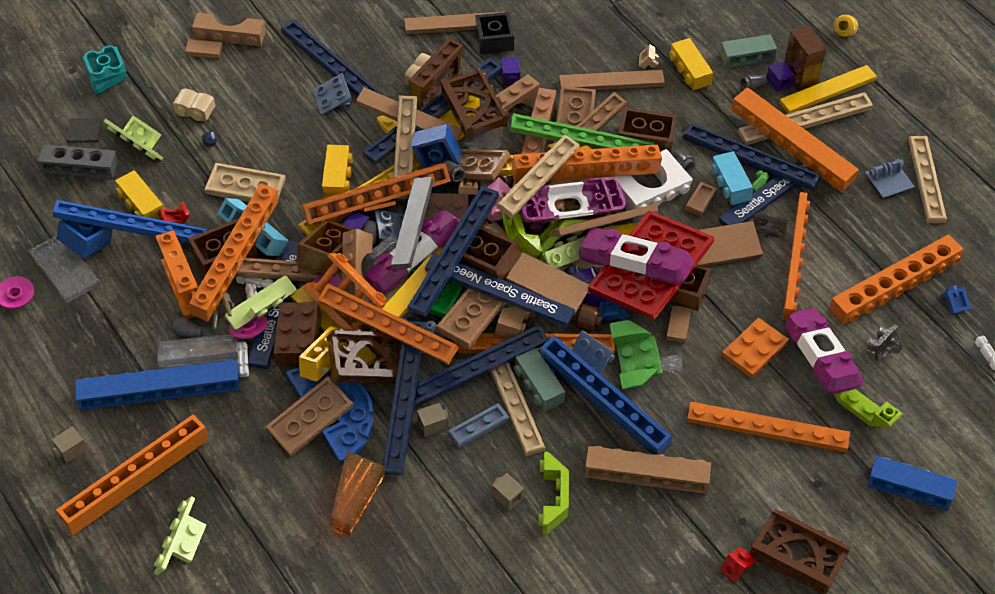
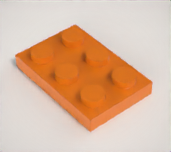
[722,317,789,378]

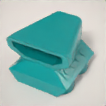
[82,45,127,95]

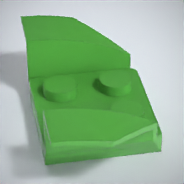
[610,320,663,390]

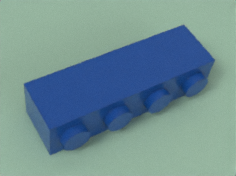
[867,456,957,510]

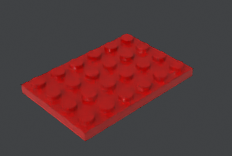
[588,211,715,320]

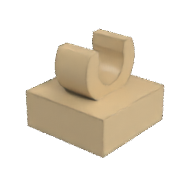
[639,44,659,69]

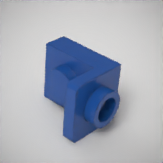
[940,285,971,314]
[599,300,629,321]

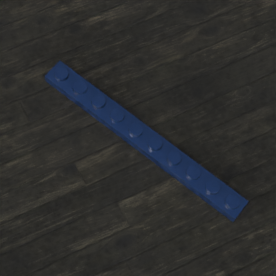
[363,58,502,165]

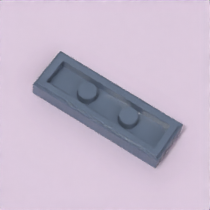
[448,403,510,449]

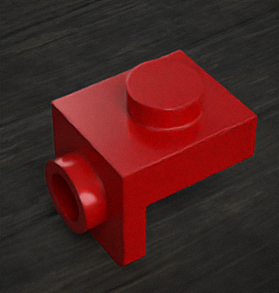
[157,202,189,225]
[720,547,757,583]

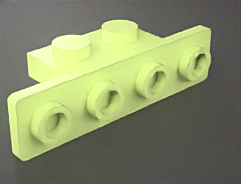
[104,116,163,161]
[543,235,587,268]
[224,275,296,330]
[154,496,206,575]

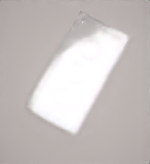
[28,236,100,303]
[157,334,238,367]

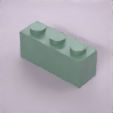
[720,34,777,69]
[514,348,565,412]

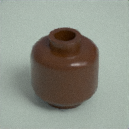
[573,304,603,332]

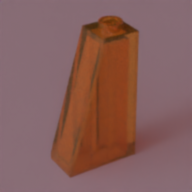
[331,451,385,536]

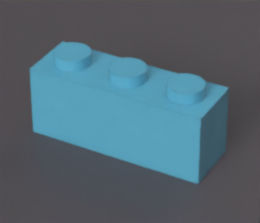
[711,151,753,205]

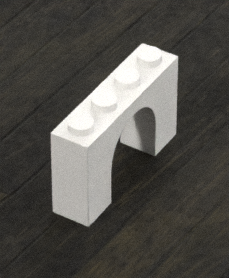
[613,149,693,210]

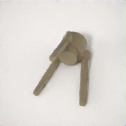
[213,293,235,330]

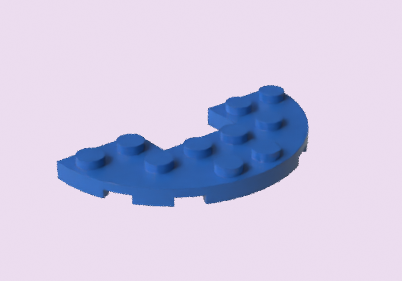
[286,368,374,465]

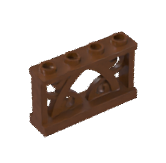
[408,38,464,110]
[440,68,509,141]
[326,328,402,384]
[750,509,850,594]

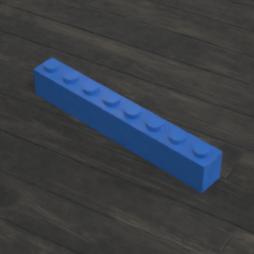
[540,335,672,455]
[75,360,240,411]

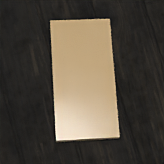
[204,163,286,202]

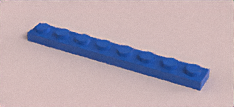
[52,200,207,243]

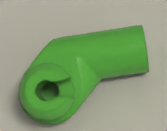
[752,170,769,192]

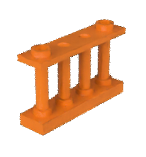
[155,230,198,320]
[302,253,387,331]

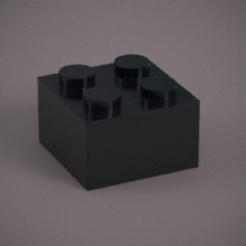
[475,12,514,54]

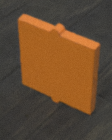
[360,200,396,212]

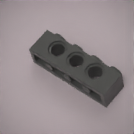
[38,145,118,179]

